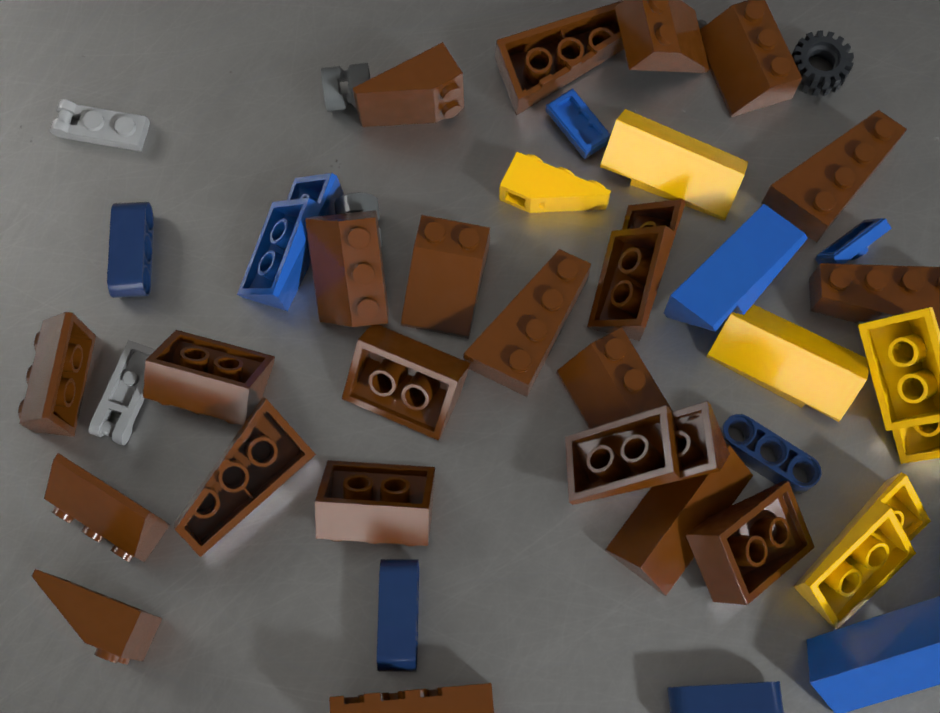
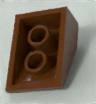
[615,0,710,73]
[353,42,464,127]
[401,215,490,339]
[686,481,815,605]
[32,569,162,665]

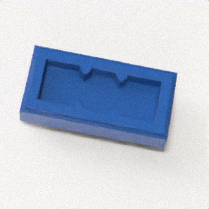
[545,88,611,159]
[815,218,892,265]

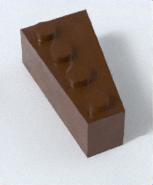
[495,0,624,115]
[761,110,907,243]
[463,249,591,397]
[809,263,940,330]
[174,397,316,557]
[329,683,494,713]

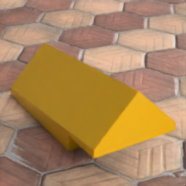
[600,109,748,221]
[706,304,869,422]
[858,307,940,464]
[793,472,931,630]

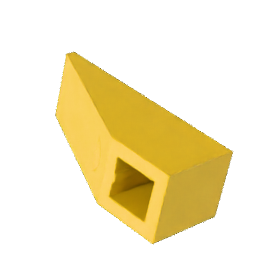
[499,152,611,213]

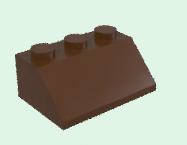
[700,0,802,118]
[305,210,389,327]
[18,312,96,437]
[342,325,471,441]
[556,327,673,429]
[143,330,275,425]
[44,453,170,562]
[315,460,435,546]

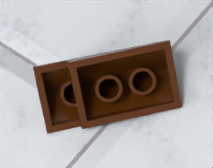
[587,199,686,341]
[565,401,730,505]
[605,444,753,596]

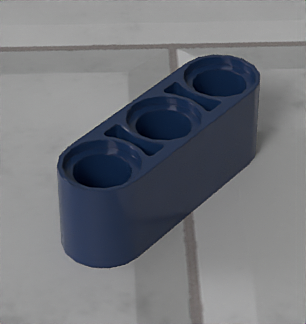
[107,202,154,298]
[720,414,822,494]
[377,559,419,672]
[667,681,784,713]

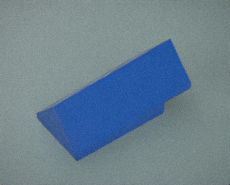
[237,173,344,312]
[664,204,808,332]
[806,596,940,713]

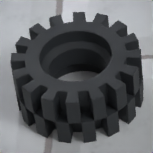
[791,30,854,96]

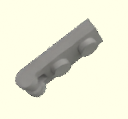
[49,99,150,152]
[89,340,156,445]

